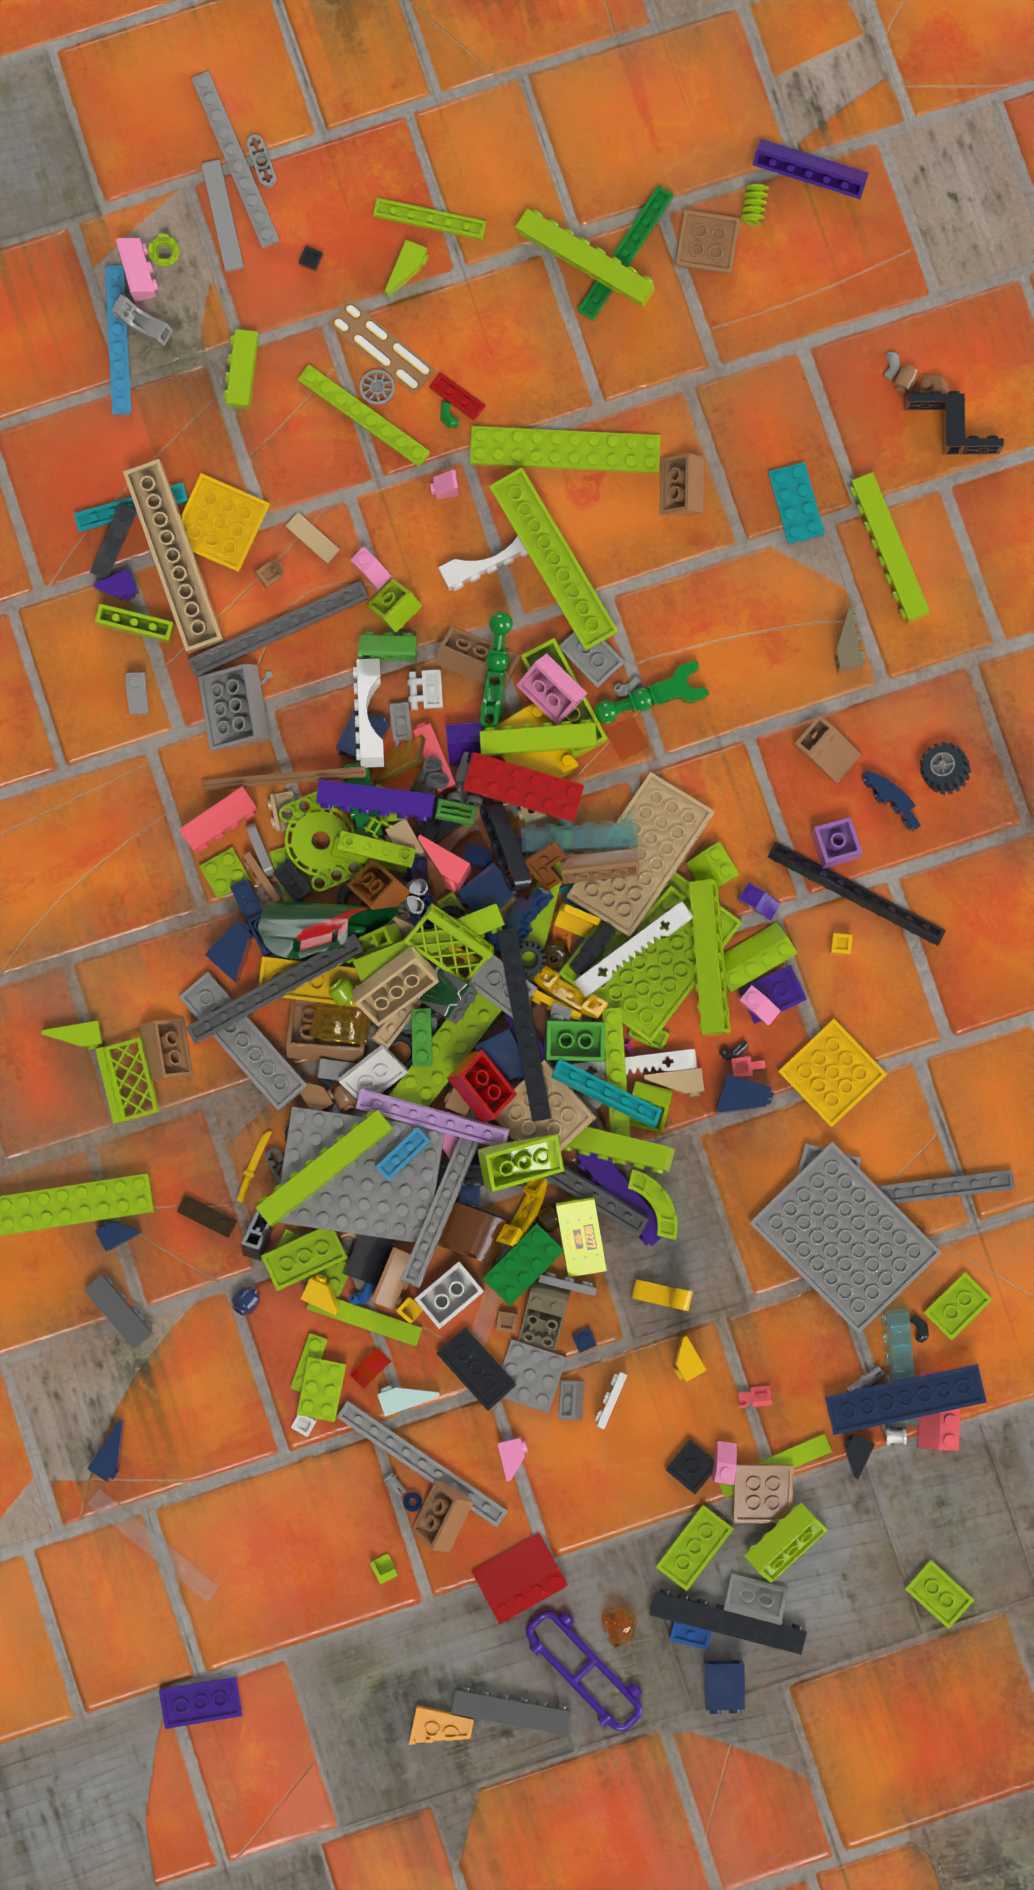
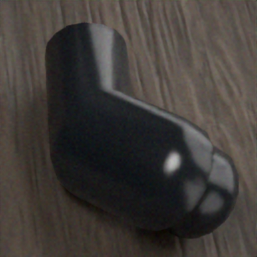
[719,1040,749,1060]

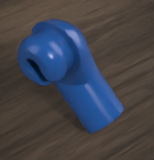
[349,1282,375,1306]

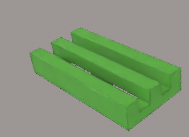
[435,799,476,826]

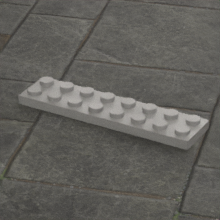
[179,972,308,1111]

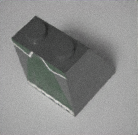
[417,966,478,1025]

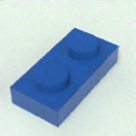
[669,1622,712,1650]

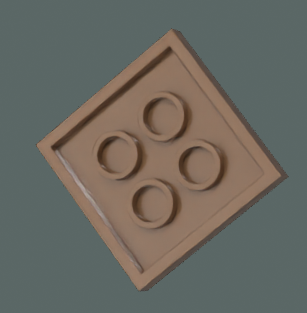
[675,210,740,275]
[733,1464,794,1523]

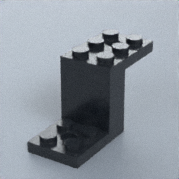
[904,391,1004,455]

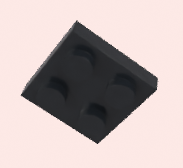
[412,793,463,844]
[665,1439,714,1494]

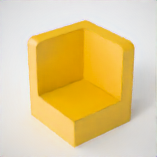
[830,933,853,956]
[396,1296,423,1324]

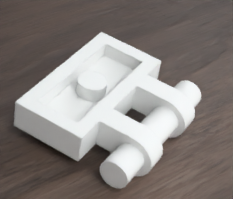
[407,669,443,711]

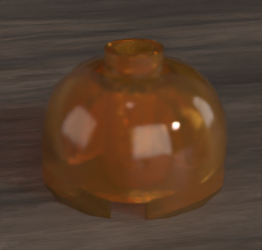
[601,1606,637,1647]

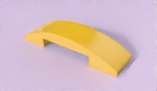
[533,966,608,1018]
[496,1177,547,1246]

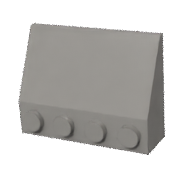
[198,664,270,751]

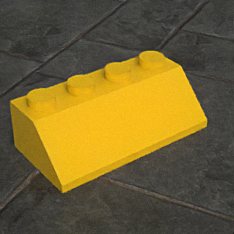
[673,1335,706,1382]

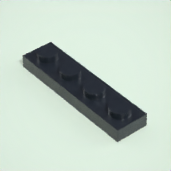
[90,503,137,579]

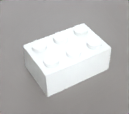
[415,1262,484,1329]

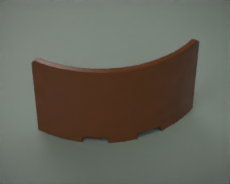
[437,1202,509,1265]

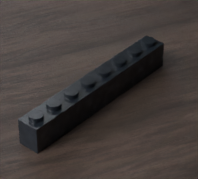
[649,1588,807,1655]

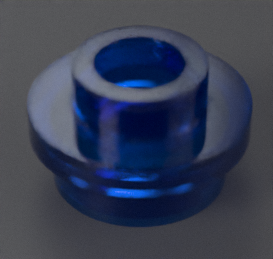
[403,1492,422,1512]

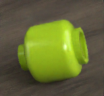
[329,977,356,1006]

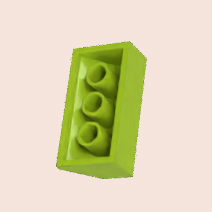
[724,922,797,994]
[744,1503,828,1583]

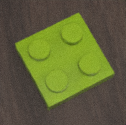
[199,848,251,900]

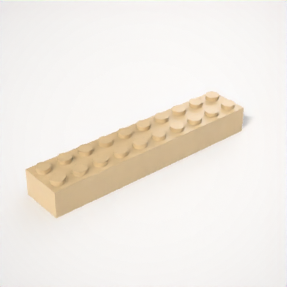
[123,459,224,653]

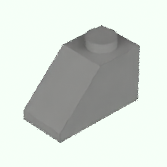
[126,672,149,715]

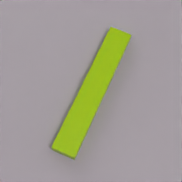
[373,198,487,241]
[307,1299,423,1346]
[719,1434,832,1498]

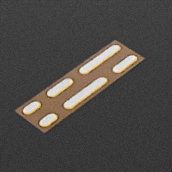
[328,299,435,395]

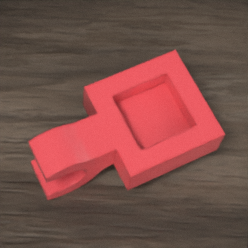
[731,1056,766,1077]
[737,1385,772,1408]

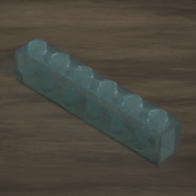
[521,820,638,854]
[881,1308,919,1428]

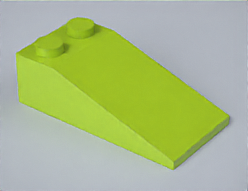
[478,1134,564,1192]

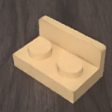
[267,791,295,833]

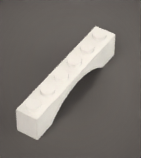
[438,536,528,591]
[353,658,384,767]

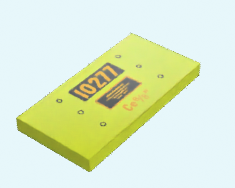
[556,1197,607,1277]

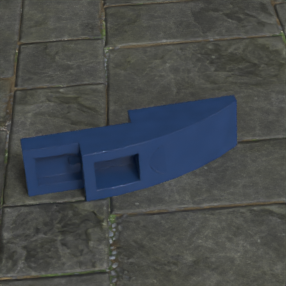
[862,770,921,832]
[403,856,434,930]
[230,878,271,955]
[495,887,554,953]

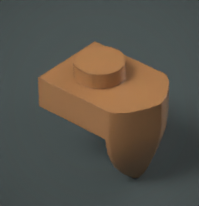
[919,375,950,394]
[254,560,284,589]

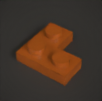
[524,840,566,891]

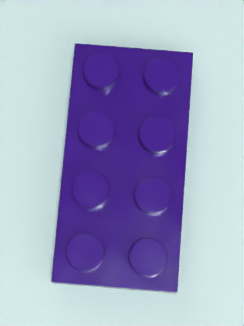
[159,1676,243,1729]

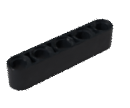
[480,801,531,891]

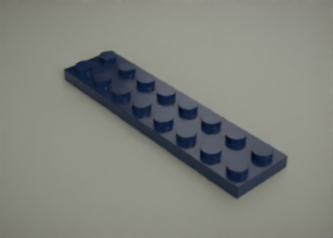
[825,1364,987,1435]

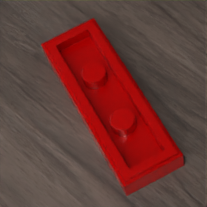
[429,372,486,422]

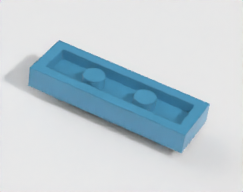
[375,1127,431,1182]

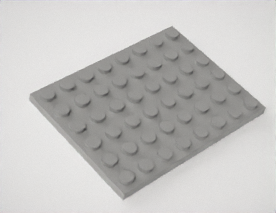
[278,1107,445,1243]
[749,1142,942,1334]

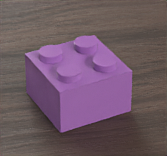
[811,817,862,869]

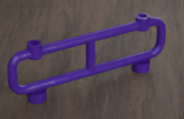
[526,1610,643,1732]

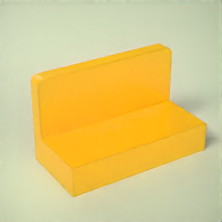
[553,903,601,938]

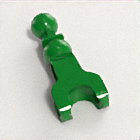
[480,611,513,728]
[594,661,710,724]

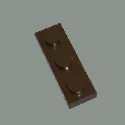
[177,1195,237,1238]

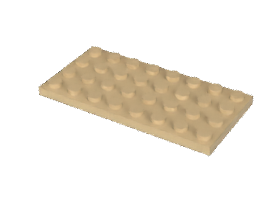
[566,772,715,939]

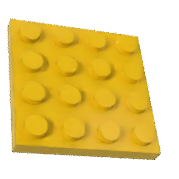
[181,473,270,573]
[778,1019,887,1127]

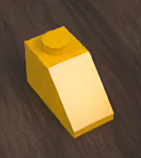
[301,1274,340,1316]

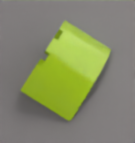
[628,1169,677,1241]

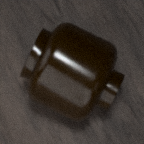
[544,940,569,968]
[536,1203,560,1232]

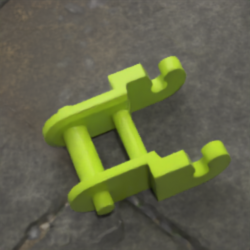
[363,816,393,841]

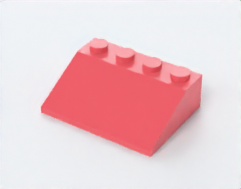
[418,835,472,893]

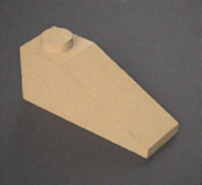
[644,1068,704,1097]

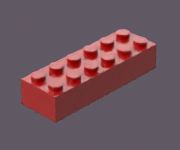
[461,752,585,822]

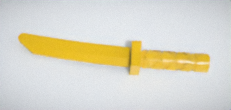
[236,1131,272,1203]

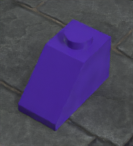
[93,569,139,601]
[738,882,780,920]

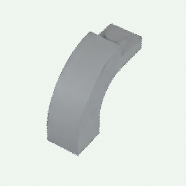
[112,294,173,346]

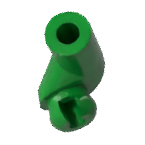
[440,402,459,428]
[347,925,366,938]

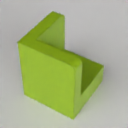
[370,1554,398,1584]

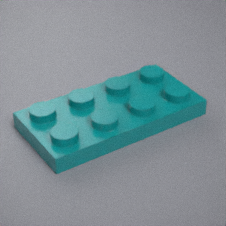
[768,462,825,545]

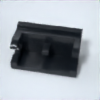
[273,860,313,902]

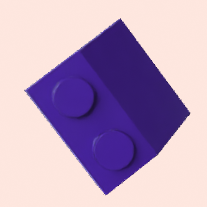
[446,722,484,766]

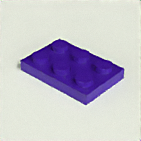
[738,965,807,1024]

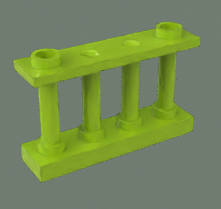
[331,831,416,874]

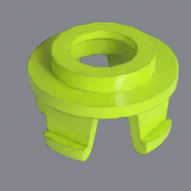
[148,233,180,267]

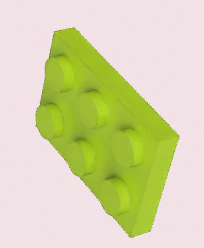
[923,1272,992,1341]
[297,1357,347,1422]
[904,1560,974,1629]

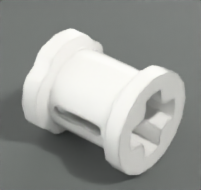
[886,1427,907,1445]

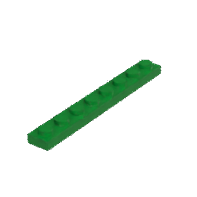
[577,186,674,322]

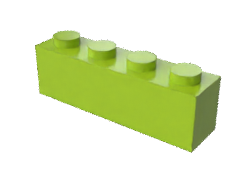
[223,329,259,410]
[95,604,176,644]

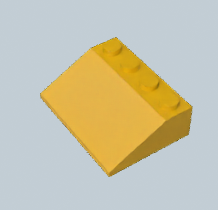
[495,704,579,778]

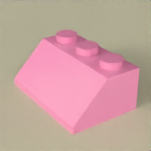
[116,238,158,302]
[516,654,588,725]

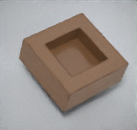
[496,1311,518,1333]

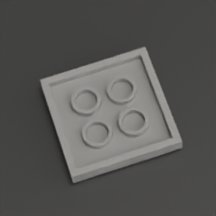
[502,1339,567,1413]

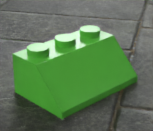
[358,632,417,662]
[544,1021,605,1062]

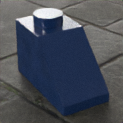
[95,1220,142,1252]

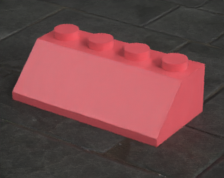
[179,787,258,853]
[918,1370,960,1451]

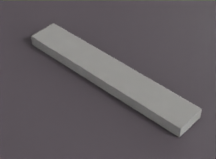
[201,159,244,273]

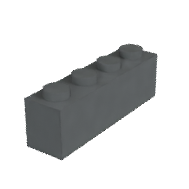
[84,1275,153,1349]

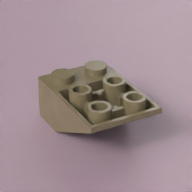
[834,608,865,675]
[518,1281,571,1351]

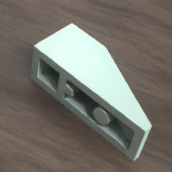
[377,1385,441,1417]

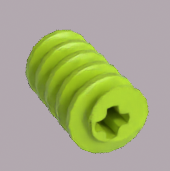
[741,184,769,226]

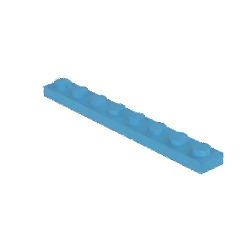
[105,265,132,416]

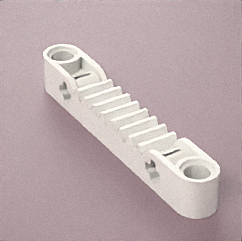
[574,902,694,998]
[571,1049,697,1078]

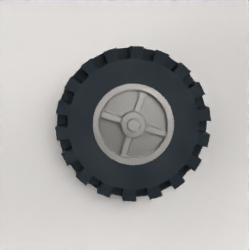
[919,742,971,795]

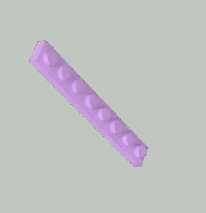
[356,1088,510,1146]

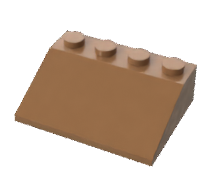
[286,999,368,1063]

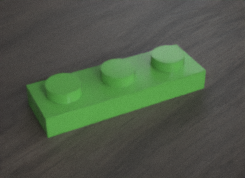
[412,1008,432,1067]

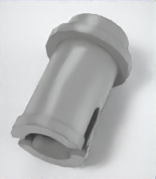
[383,1473,407,1499]

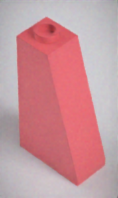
[413,723,456,795]

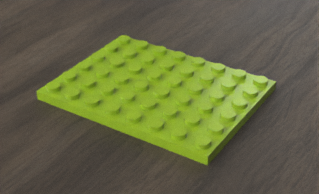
[559,872,743,1044]

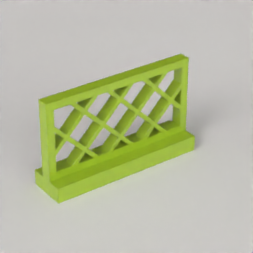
[404,903,494,984]
[95,1037,160,1124]

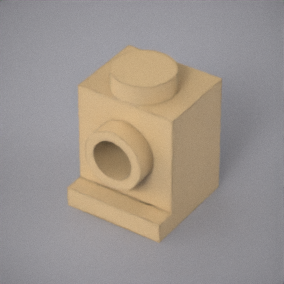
[517,807,547,824]

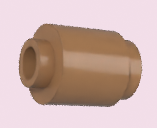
[893,365,919,394]
[334,1085,357,1114]

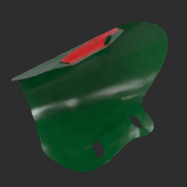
[258,901,399,968]

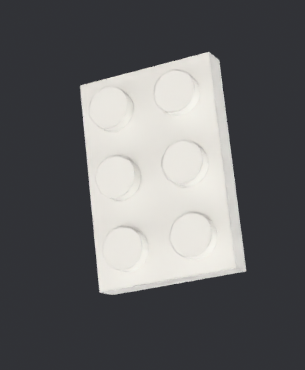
[339,1044,408,1100]
[595,1372,627,1429]

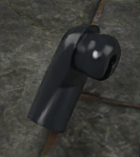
[909,1314,929,1343]

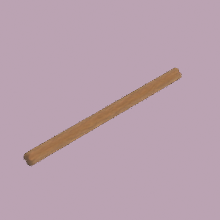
[202,767,366,791]

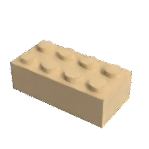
[352,946,439,1027]

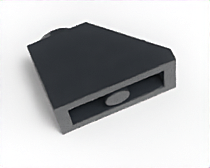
[843,1433,875,1479]

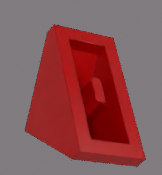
[350,1348,391,1389]

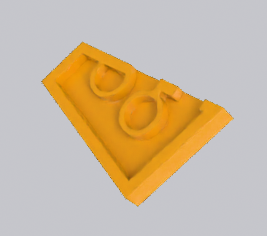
[409,1705,474,1745]

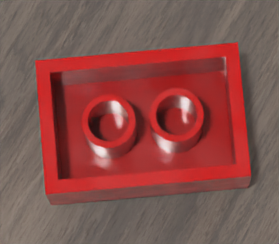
[447,1050,517,1122]

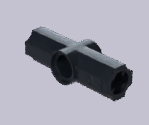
[569,921,617,976]

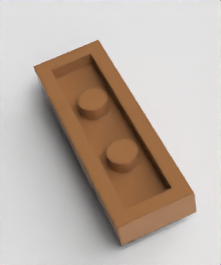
[243,852,282,901]

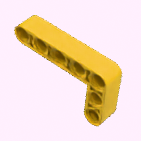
[631,1279,693,1311]

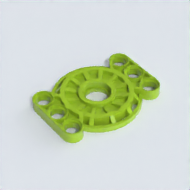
[278,791,363,893]

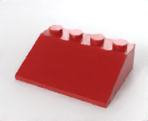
[472,1533,568,1624]

